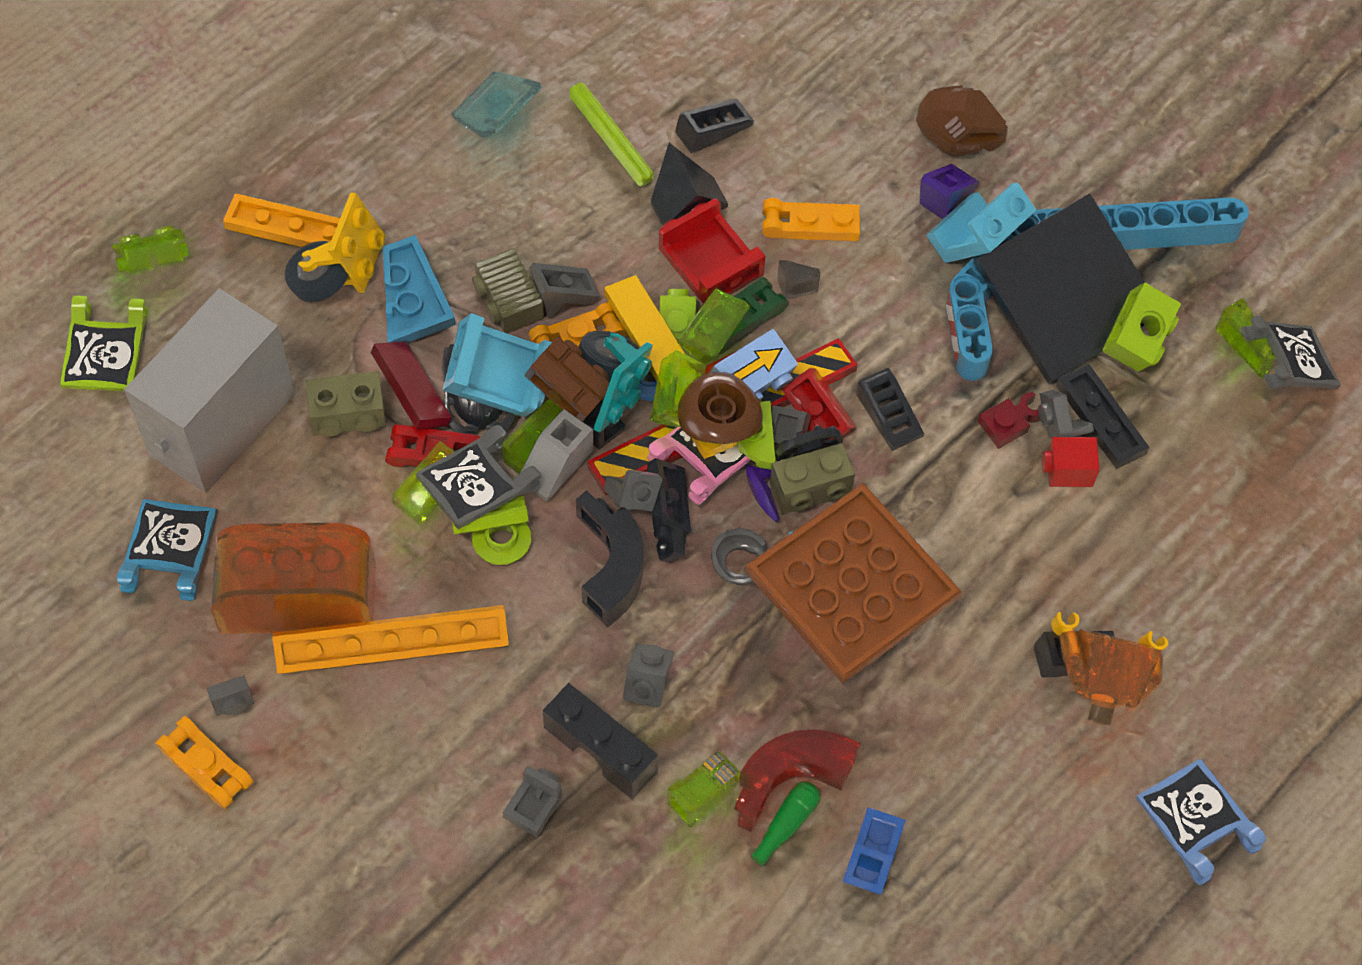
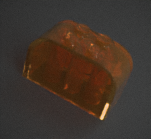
[211,523,376,634]

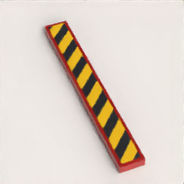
[587,338,858,495]

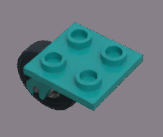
[579,331,653,433]

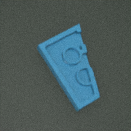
[383,235,456,343]

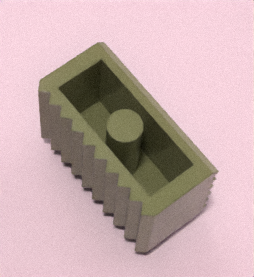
[472,248,544,334]

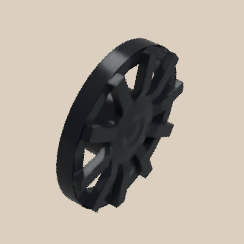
[775,426,843,461]

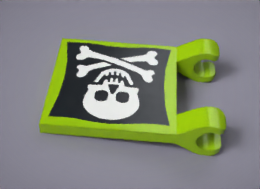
[60,295,148,391]

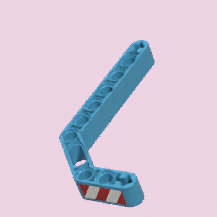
[946,198,1249,381]

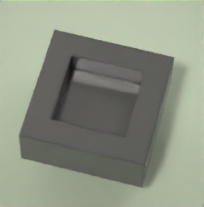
[771,405,811,446]
[207,675,254,716]

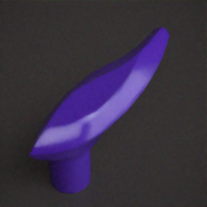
[746,465,779,522]

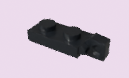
[647,458,691,564]

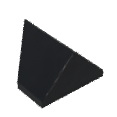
[651,143,728,226]

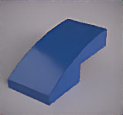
[843,807,906,895]

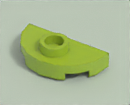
[737,401,776,470]

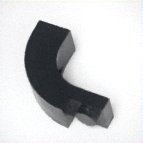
[576,490,643,628]

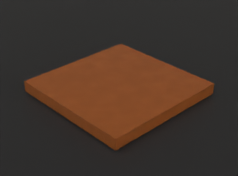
[745,483,962,684]

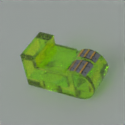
[667,751,743,828]

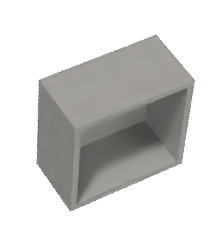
[124,288,295,493]

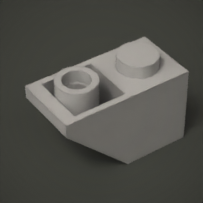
[521,409,593,502]

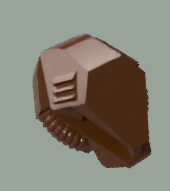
[916,85,1008,157]

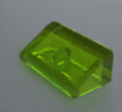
[677,289,750,365]
[650,350,706,427]
[502,399,562,474]

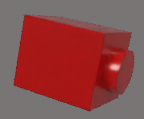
[1041,437,1099,487]

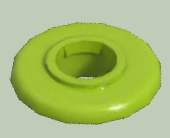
[472,522,531,565]

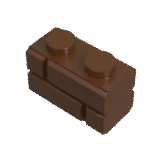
[524,336,610,421]

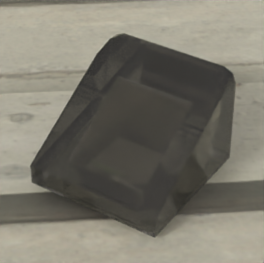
[777,260,820,299]

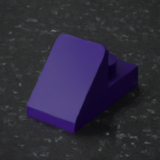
[919,163,979,219]

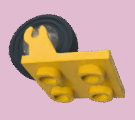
[285,193,386,302]

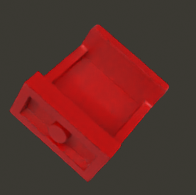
[659,198,766,308]

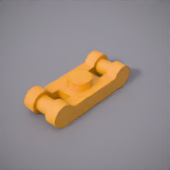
[528,302,627,347]
[154,715,254,810]

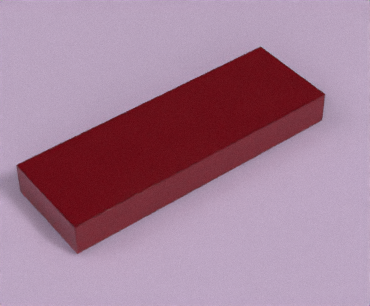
[370,341,452,429]

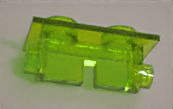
[112,226,189,274]

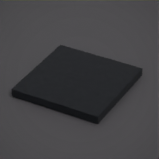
[974,193,1145,384]

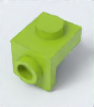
[660,289,696,340]

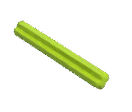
[569,82,654,187]

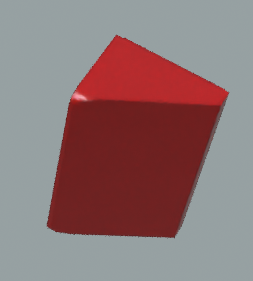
[781,368,856,447]

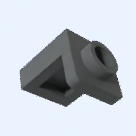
[1038,390,1094,437]
[603,470,662,511]
[623,643,674,708]
[503,766,562,837]

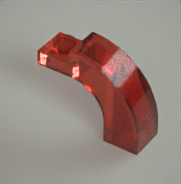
[734,730,860,832]

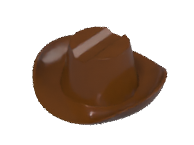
[677,372,763,444]

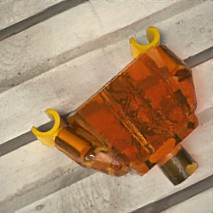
[1051,612,1168,725]

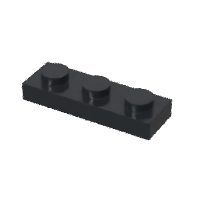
[1056,364,1150,469]

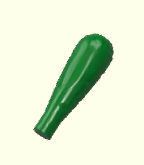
[751,781,821,866]

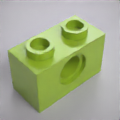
[1102,282,1181,372]

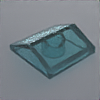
[451,71,543,138]

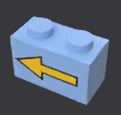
[710,328,798,401]

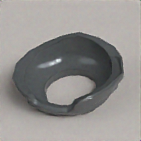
[710,527,766,586]

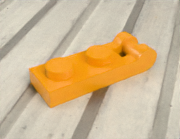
[762,198,860,241]

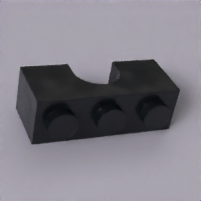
[542,683,658,800]

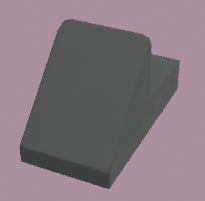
[529,263,600,319]

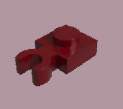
[977,392,1040,449]

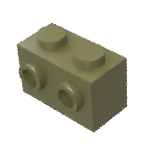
[306,371,387,437]
[770,443,855,515]

